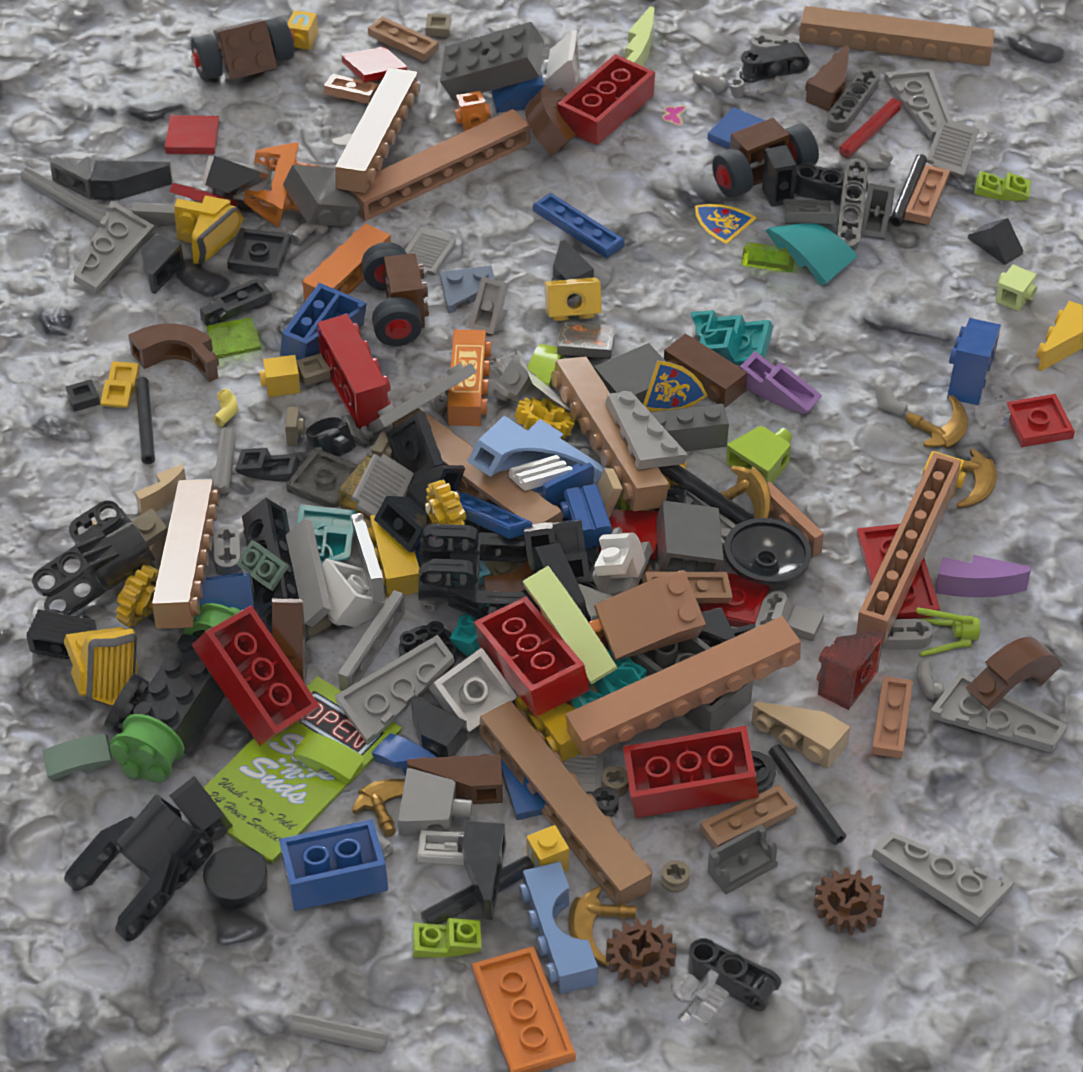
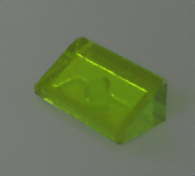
[741,242,795,273]

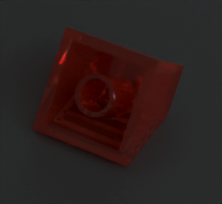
[816,631,884,710]

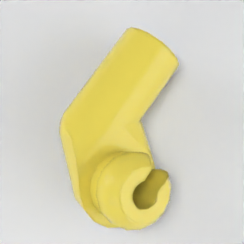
[213,388,239,427]

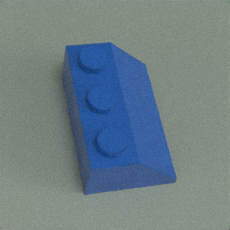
[491,74,544,113]
[194,572,254,618]
[279,819,389,911]

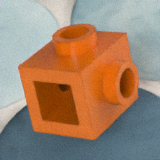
[454,91,491,131]

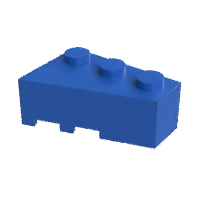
[280,282,367,360]

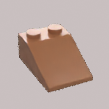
[594,570,706,661]

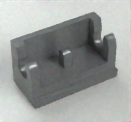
[707,824,778,895]

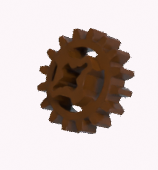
[813,868,885,935]
[605,918,677,987]

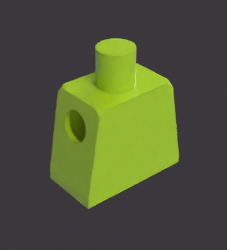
[726,426,792,484]

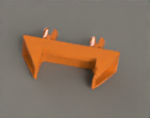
[244,142,320,228]

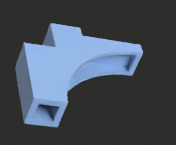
[467,416,606,486]

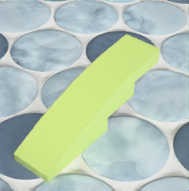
[625,6,655,67]
[523,566,617,685]

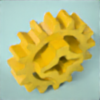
[514,397,575,439]
[425,480,466,539]
[115,565,159,628]

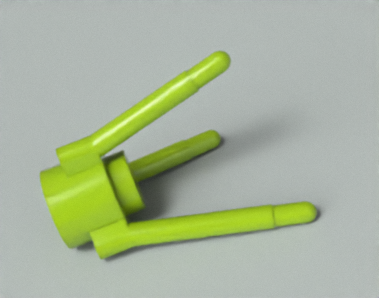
[916,608,980,657]

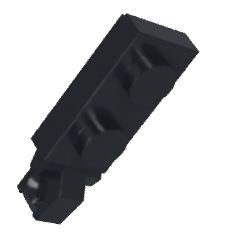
[200,278,272,326]

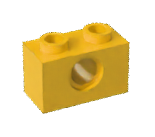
[544,278,602,321]

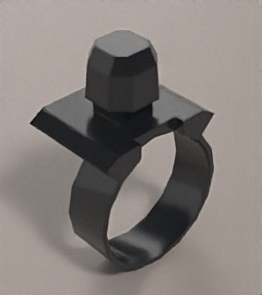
[305,417,356,463]

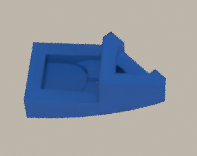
[371,733,437,776]

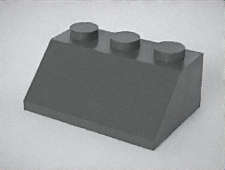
[650,404,729,452]

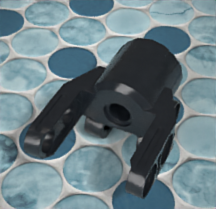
[32,500,155,615]
[418,524,536,619]
[64,794,214,942]

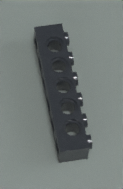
[242,498,310,642]

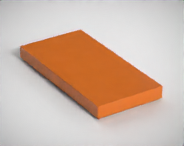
[472,946,576,1072]

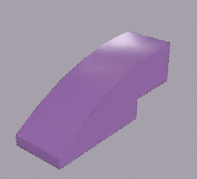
[740,351,822,414]
[935,555,1032,597]

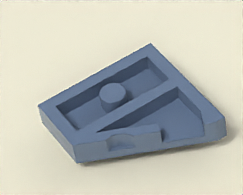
[440,265,495,313]

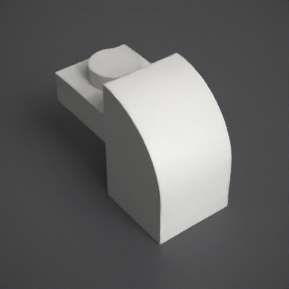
[594,533,646,579]

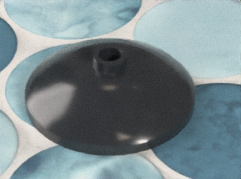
[724,518,811,585]

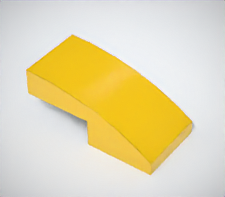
[100,361,140,408]

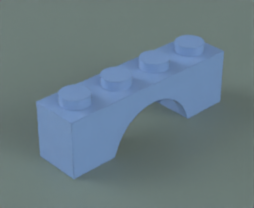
[519,862,598,994]

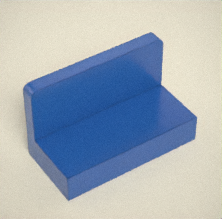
[531,462,594,506]

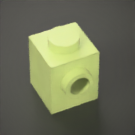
[995,265,1037,311]

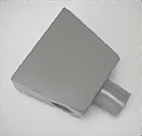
[398,768,473,836]

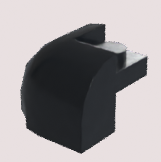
[523,519,591,583]

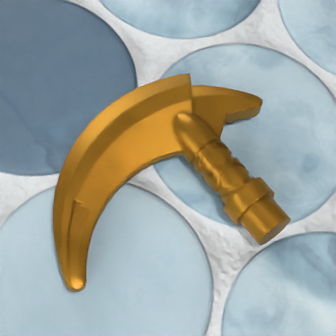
[905,395,968,449]
[956,448,997,508]
[720,466,771,519]
[352,779,405,837]
[568,886,637,967]

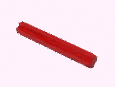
[839,98,902,158]

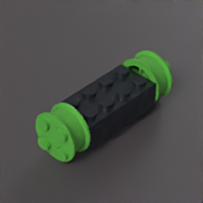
[110,603,241,783]

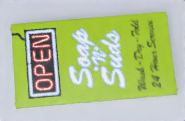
[204,676,402,864]

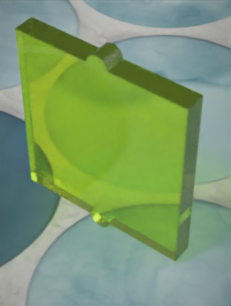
[206,317,261,359]

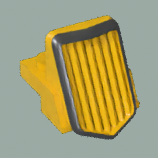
[174,196,244,264]
[64,626,138,707]

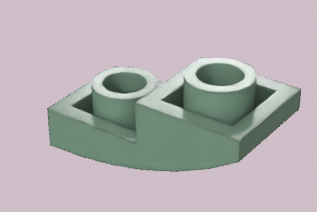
[236,540,289,591]
[42,734,113,781]

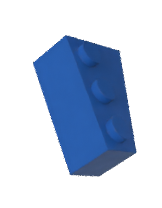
[947,318,1001,406]

